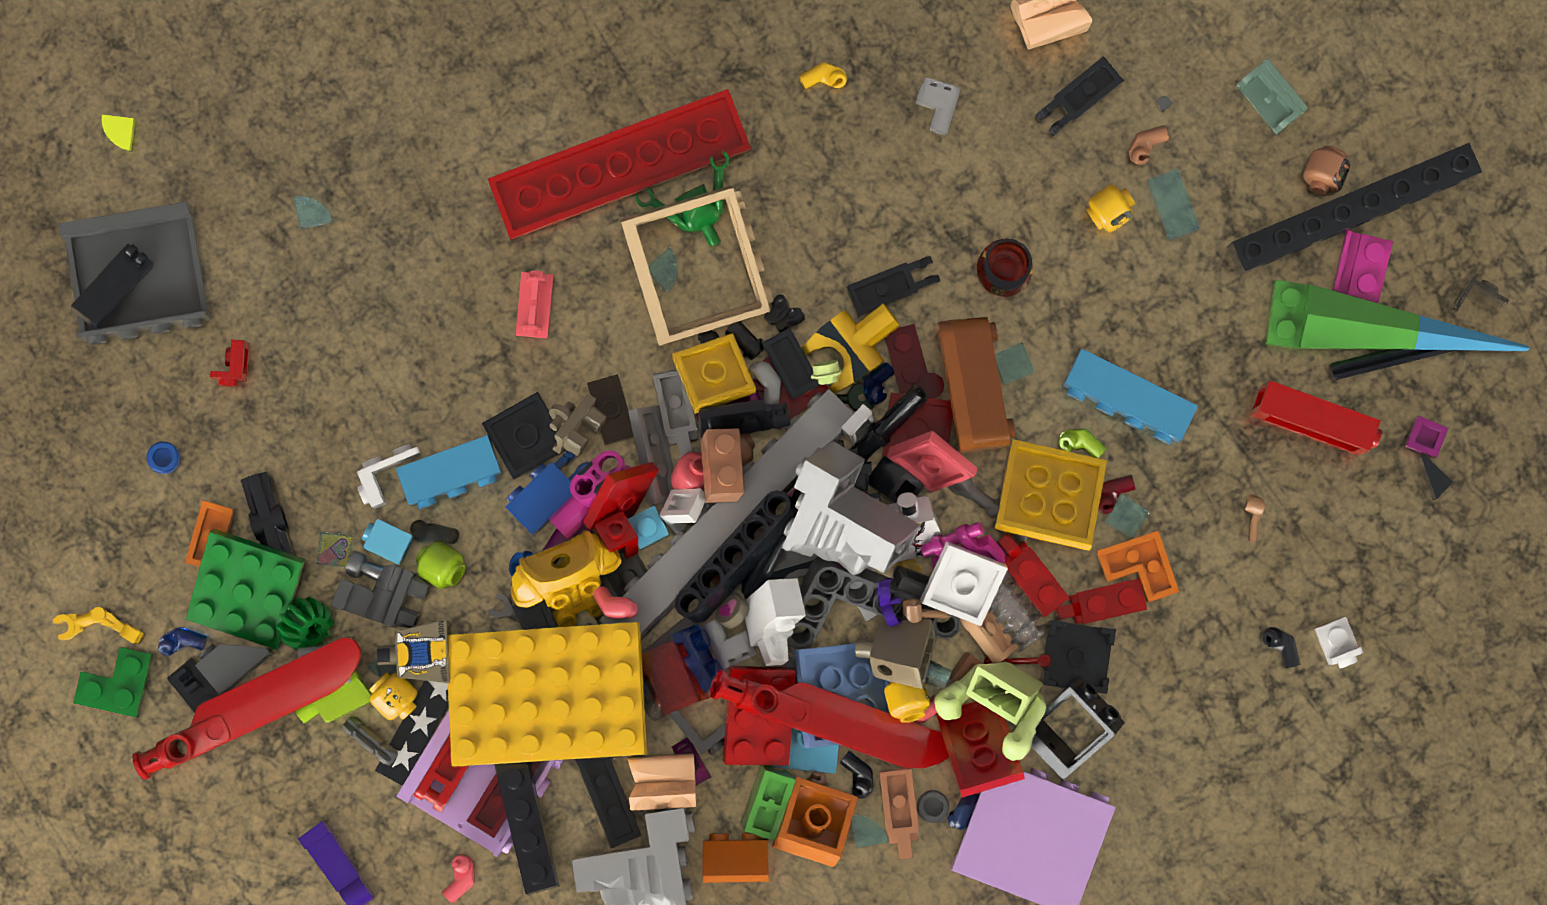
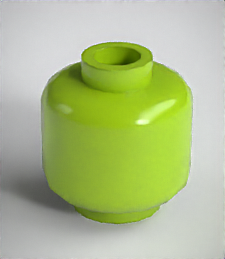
[416,541,466,589]

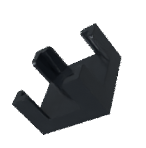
[1040,620,1116,694]

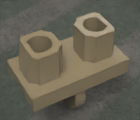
[549,393,607,456]

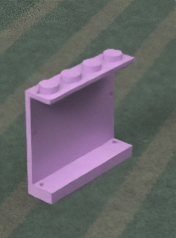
[396,710,564,857]

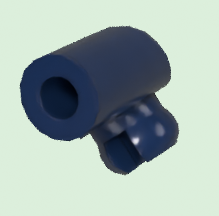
[947,792,980,830]

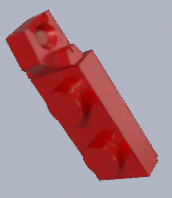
[996,533,1070,618]
[1055,578,1147,624]

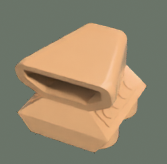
[1010,0,1092,50]
[627,753,697,810]

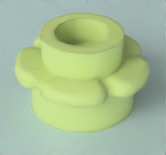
[811,360,842,385]

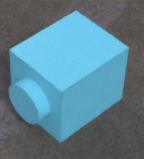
[628,506,670,551]
[362,519,415,566]

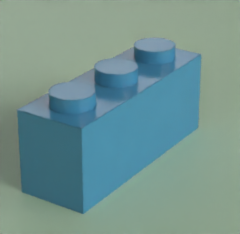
[396,435,503,510]

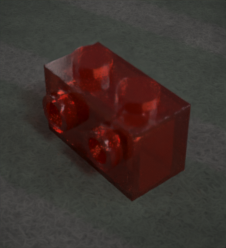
[642,637,710,716]

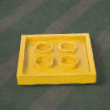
[994,439,1107,551]

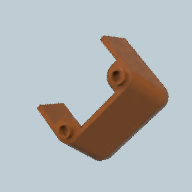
[933,317,1015,456]

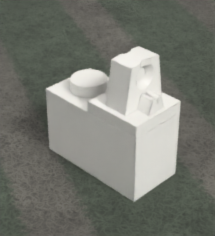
[745,578,806,666]

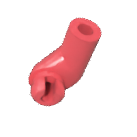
[593,586,638,619]

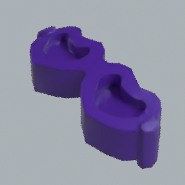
[877,578,903,627]

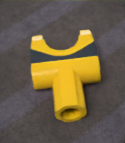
[802,303,901,394]

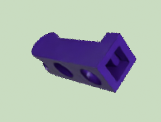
[298,820,374,905]

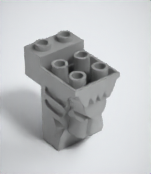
[782,441,921,575]
[572,808,695,905]

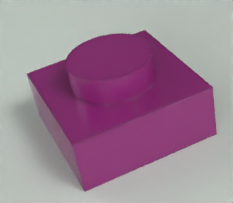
[1405,416,1448,458]

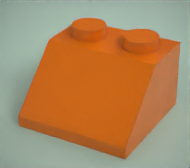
[772,777,858,867]
[702,833,769,883]

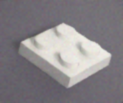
[920,542,1008,626]

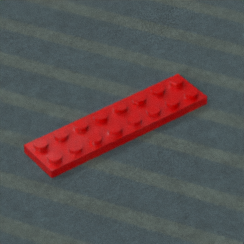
[488,89,751,240]

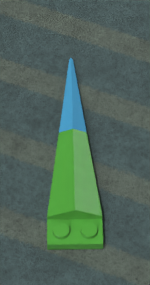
[1265,280,1530,351]

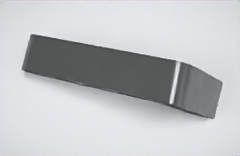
[787,556,961,650]

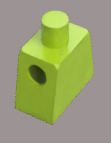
[295,670,372,724]

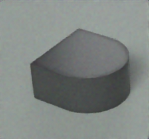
[1157,96,1173,112]

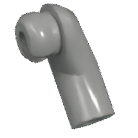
[749,361,781,405]

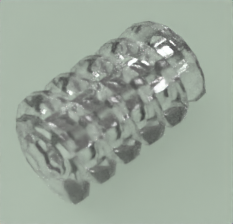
[988,581,1049,653]

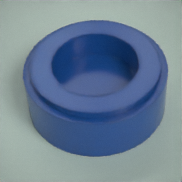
[147,441,181,474]

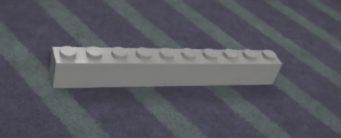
[600,389,854,640]

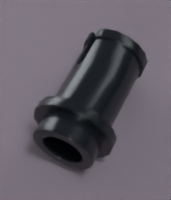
[725,321,764,360]

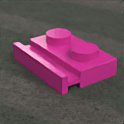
[1332,230,1393,303]

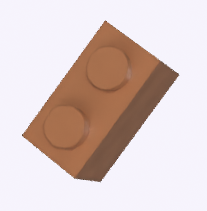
[701,429,744,503]

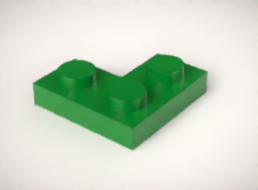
[73,647,154,718]

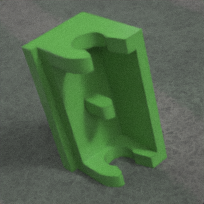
[740,765,796,841]

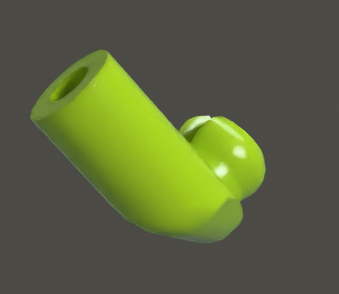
[1058,428,1107,458]

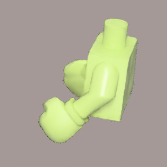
[934,662,1046,761]

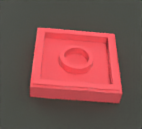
[887,431,978,493]

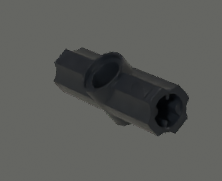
[240,471,294,555]

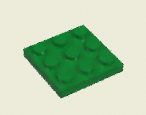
[185,528,305,650]

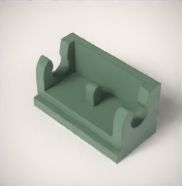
[1236,58,1308,135]

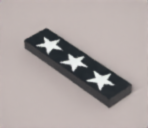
[375,681,449,786]

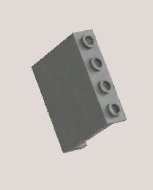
[59,201,210,345]

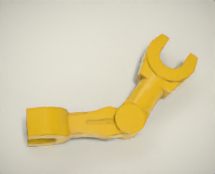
[53,607,145,645]

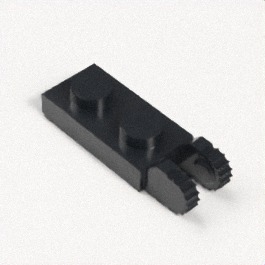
[1035,56,1124,136]
[846,256,941,317]

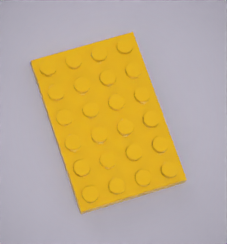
[447,622,647,767]

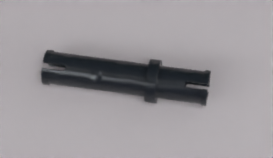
[850,384,929,462]

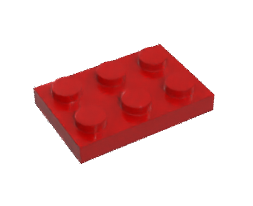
[723,666,796,766]
[936,701,1025,798]

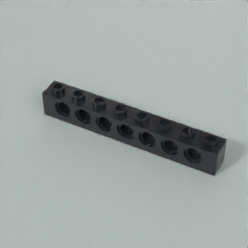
[1227,143,1482,276]

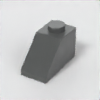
[195,644,274,695]

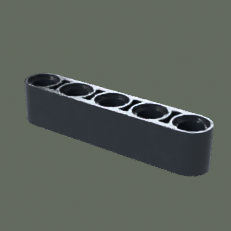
[674,490,798,623]

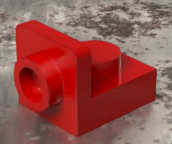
[210,339,250,387]
[595,511,638,559]

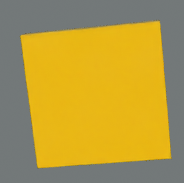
[672,333,756,413]

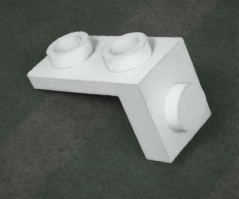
[357,444,422,509]

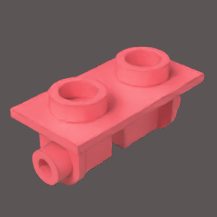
[515,271,554,339]

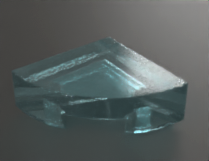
[293,196,333,230]
[648,247,678,293]
[851,815,888,848]

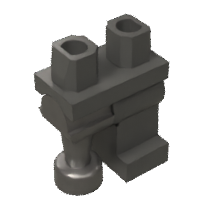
[331,550,431,628]

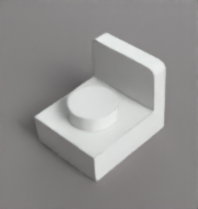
[659,488,705,534]
[1314,617,1364,668]

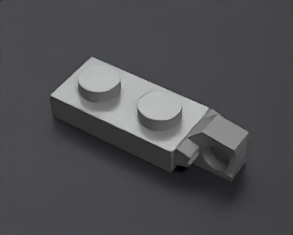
[652,369,698,458]

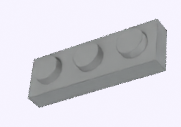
[628,405,674,506]

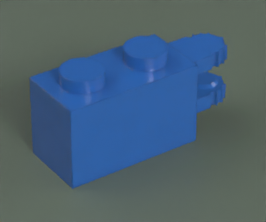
[505,451,589,536]

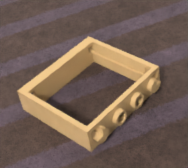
[620,185,774,346]

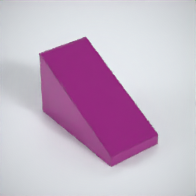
[671,737,712,786]

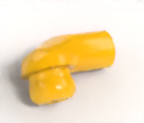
[798,62,847,89]

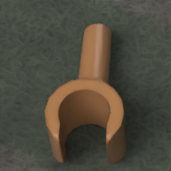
[1244,494,1265,542]
[903,599,948,623]

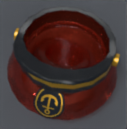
[977,238,1033,297]

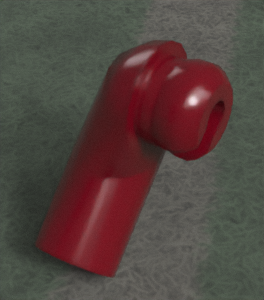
[1098,474,1136,514]

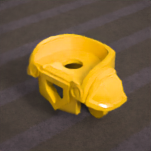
[511,530,622,627]

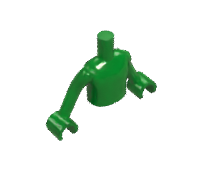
[635,150,729,246]

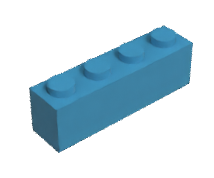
[1062,349,1198,445]

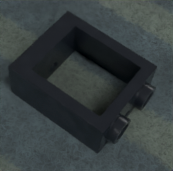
[1031,675,1125,780]

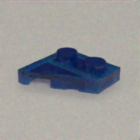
[670,623,723,692]

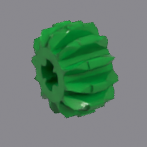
[276,596,334,651]

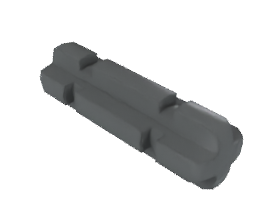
[342,716,398,765]

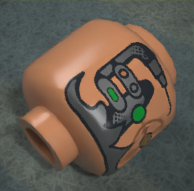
[1303,146,1350,196]

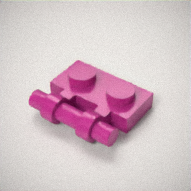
[921,522,1005,568]

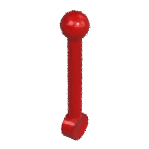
[984,653,1051,667]

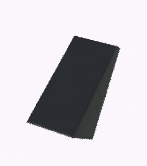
[1417,454,1453,500]

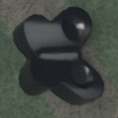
[764,294,805,333]

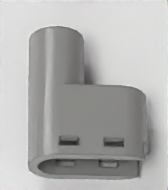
[915,78,961,135]
[701,619,756,670]

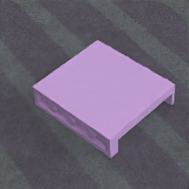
[950,768,1116,905]

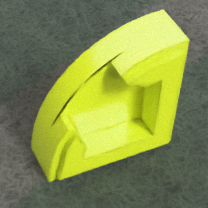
[102,114,136,152]

